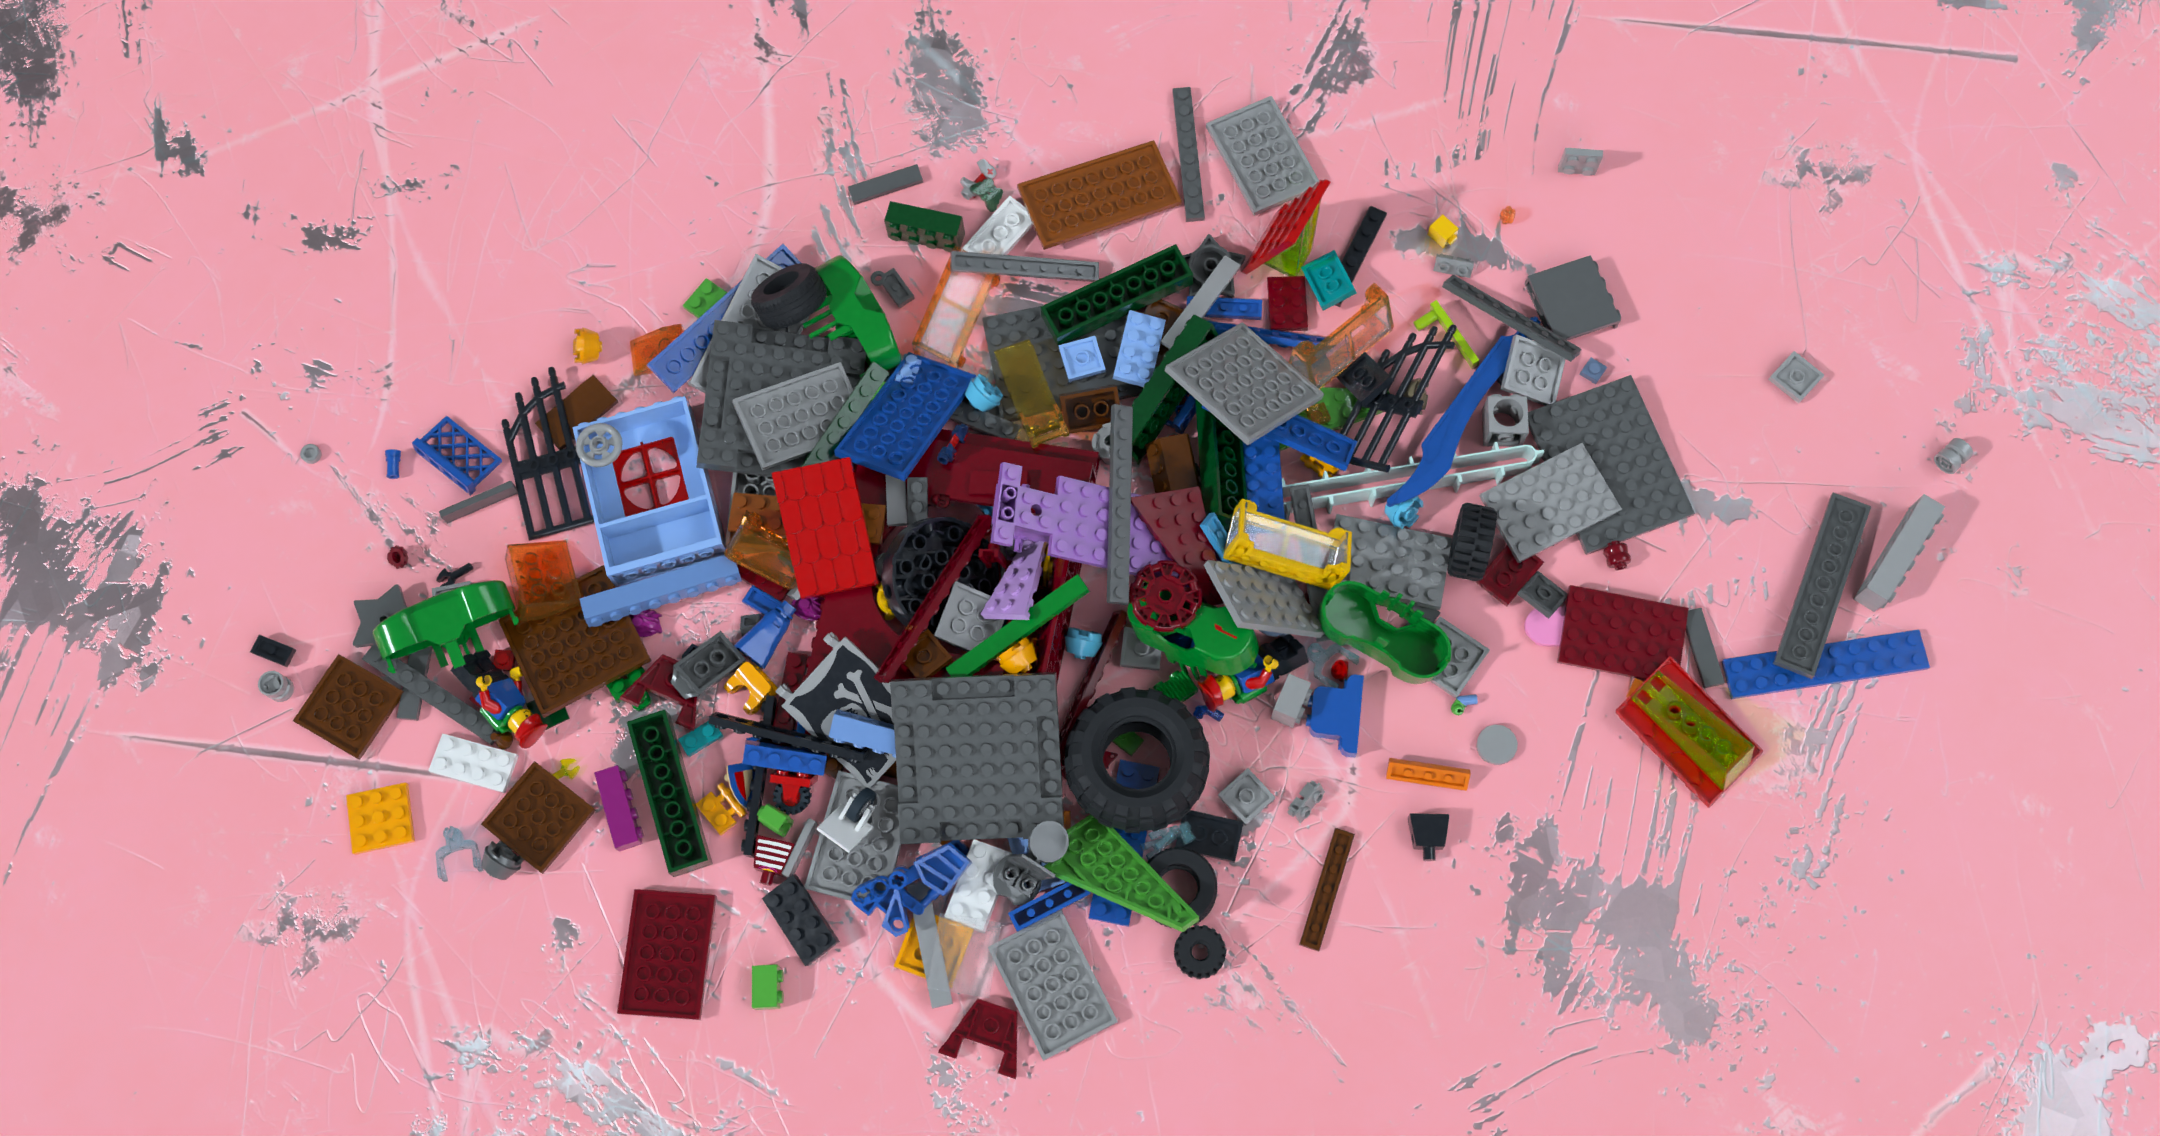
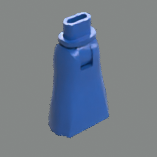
[734,600,796,669]

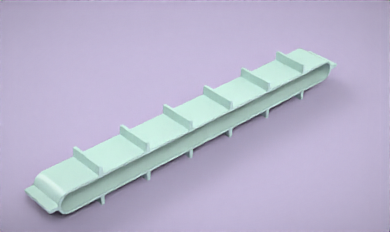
[1282,442,1544,521]

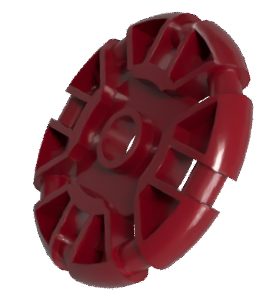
[1129,560,1202,632]

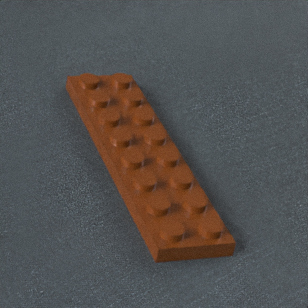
[727,492,887,545]

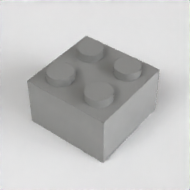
[1271,674,1313,728]

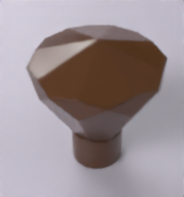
[490,732,513,750]

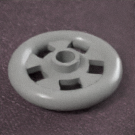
[576,423,623,467]

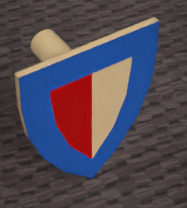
[724,763,755,809]

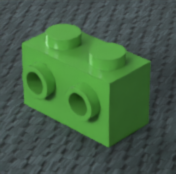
[752,965,784,1010]

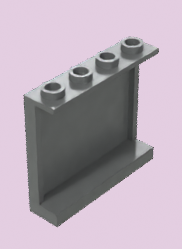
[1525,255,1621,340]

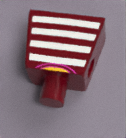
[753,835,795,886]

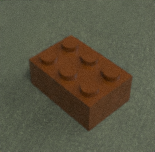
[1058,384,1120,434]

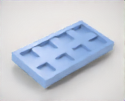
[1112,310,1166,387]

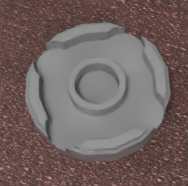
[1476,724,1518,765]

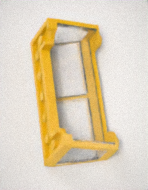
[1223,499,1352,590]

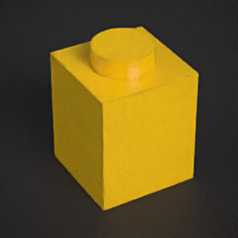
[1427,214,1459,249]

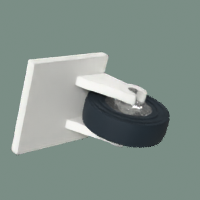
[817,787,876,853]

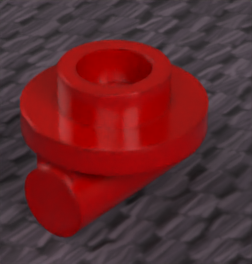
[1331,660,1349,682]

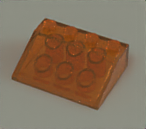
[505,540,581,621]

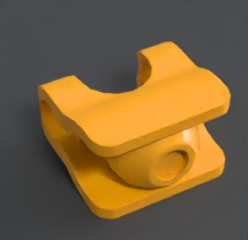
[724,662,778,715]

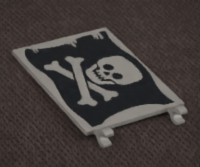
[776,632,896,788]

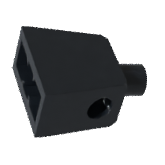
[1408,813,1449,861]

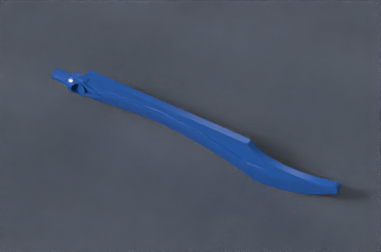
[1386,316,1541,507]

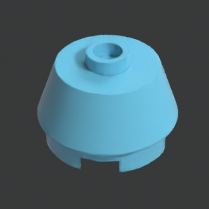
[965,374,1003,412]
[1384,496,1424,529]
[1064,627,1103,659]

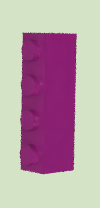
[594,765,644,852]

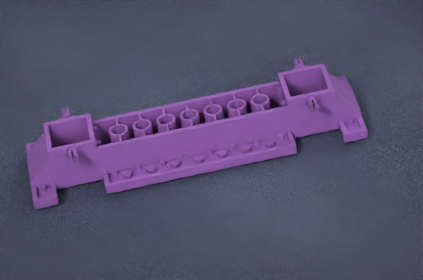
[990,462,1255,588]

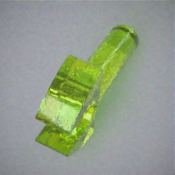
[552,758,580,780]

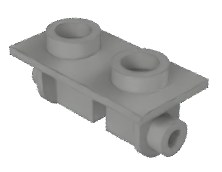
[1433,253,1474,278]
[1287,780,1325,823]

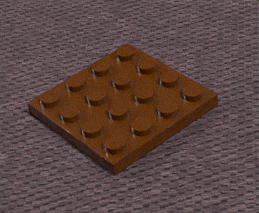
[293,654,404,760]
[481,761,596,874]

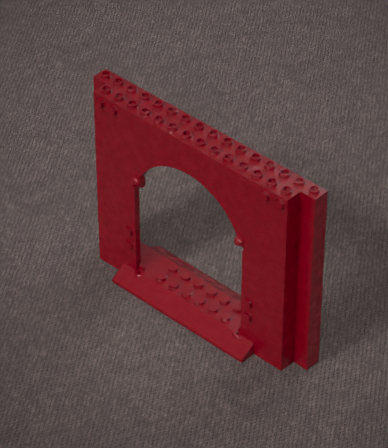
[802,429,1100,684]

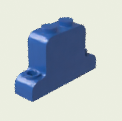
[1306,674,1364,758]

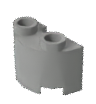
[1092,422,1111,466]

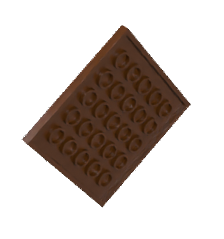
[498,565,652,718]

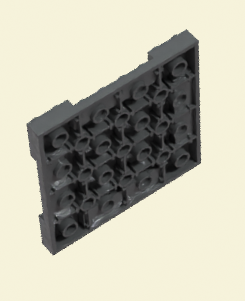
[696,320,866,477]
[890,672,1064,844]

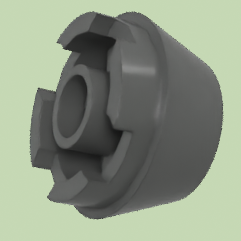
[481,841,524,880]

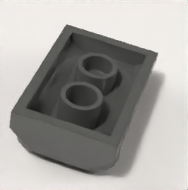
[671,631,746,699]

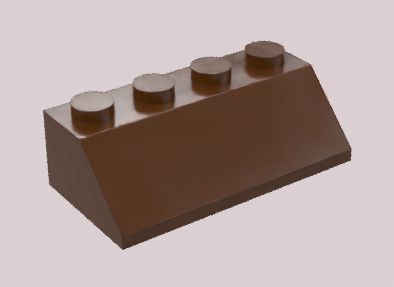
[1145,434,1202,497]

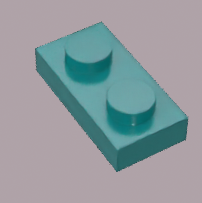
[678,721,723,757]

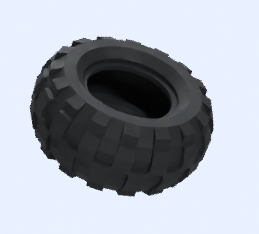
[1064,687,1210,833]

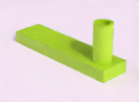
[1413,300,1479,370]

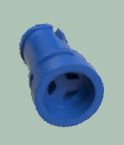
[385,449,401,479]

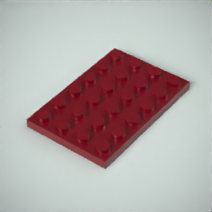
[1557,585,1689,680]
[617,889,717,1020]

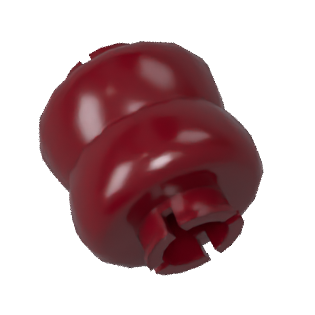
[1603,540,1631,571]

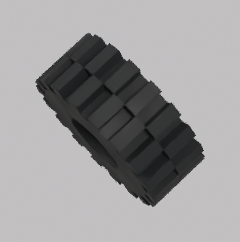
[1174,925,1226,979]

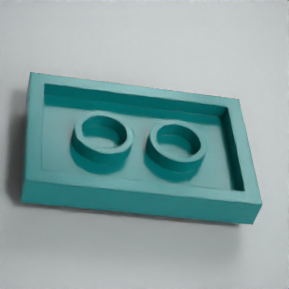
[1301,250,1357,311]

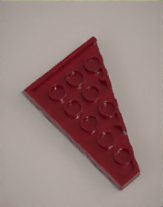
[1131,487,1224,606]

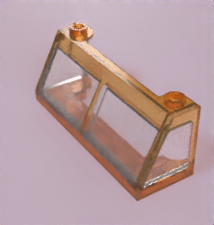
[912,246,1000,369]
[1289,283,1394,390]

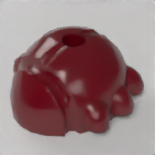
[387,545,408,569]

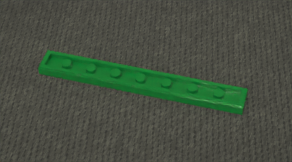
[946,574,1090,677]

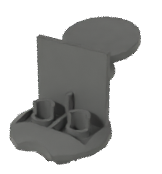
[993,821,1069,905]

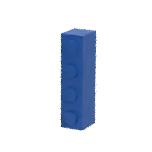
[742,740,827,776]
[1008,882,1091,932]

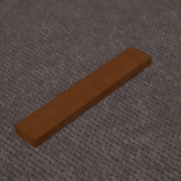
[1299,828,1355,952]

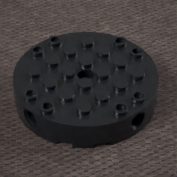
[882,517,999,635]

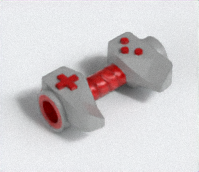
[960,159,997,200]

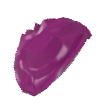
[791,596,824,621]
[630,609,662,637]

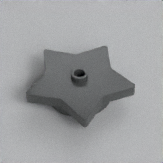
[1183,234,1246,298]
[353,584,407,648]

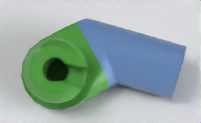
[1451,694,1478,716]

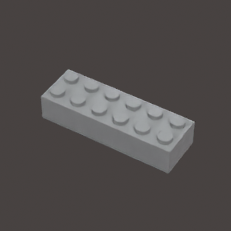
[1853,494,1945,612]

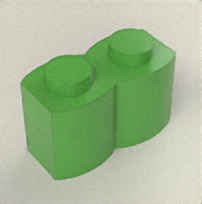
[757,803,794,837]

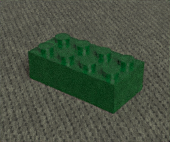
[884,201,965,253]

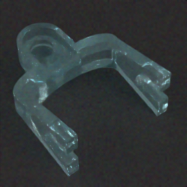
[1307,643,1359,688]
[1140,821,1196,860]
[435,826,484,882]

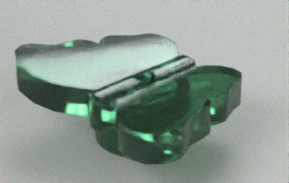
[970,178,1003,212]

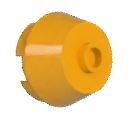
[573,327,602,365]
[996,637,1037,674]

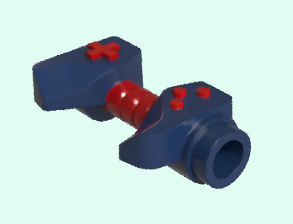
[937,424,969,465]

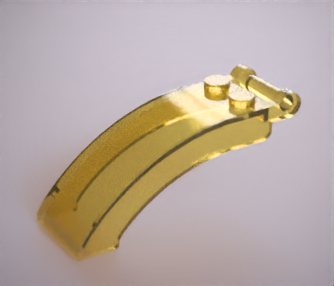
[994,339,1069,448]

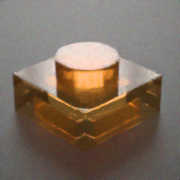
[1305,402,1331,425]

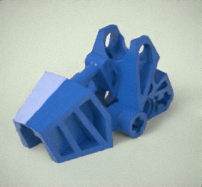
[851,842,972,937]

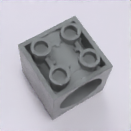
[1482,394,1529,447]

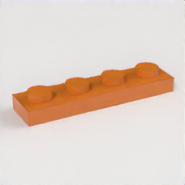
[1386,758,1471,791]

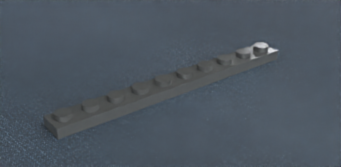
[1107,404,1133,605]

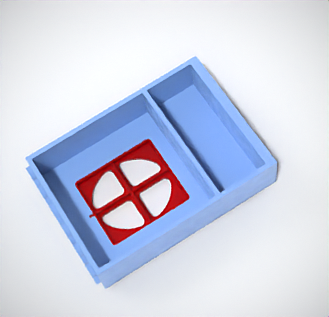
[573,396,729,587]

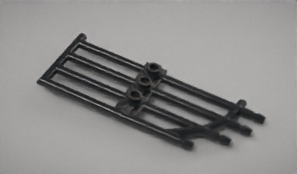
[1340,324,1457,473]
[501,367,595,541]

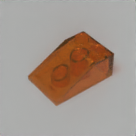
[630,324,685,376]

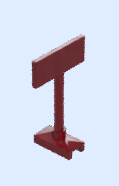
[968,471,1029,568]

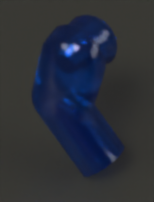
[1193,705,1224,722]

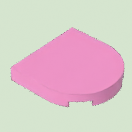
[1524,607,1565,647]

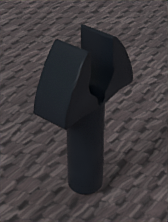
[436,563,473,587]

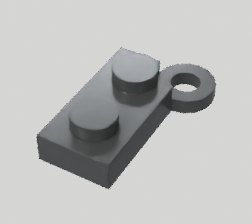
[871,268,915,308]

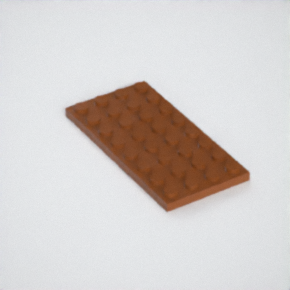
[1017,140,1182,250]

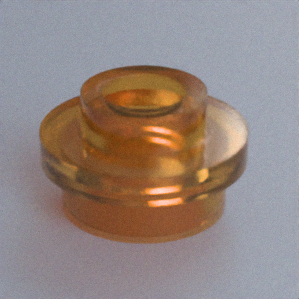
[1500,206,1516,225]

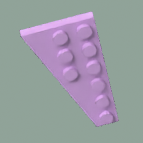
[981,540,1049,620]

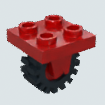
[770,769,818,815]

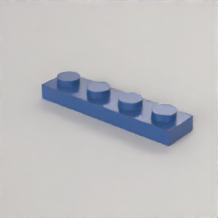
[1187,296,1262,320]

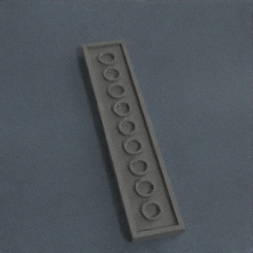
[1773,492,1871,679]

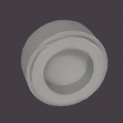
[300,444,322,464]

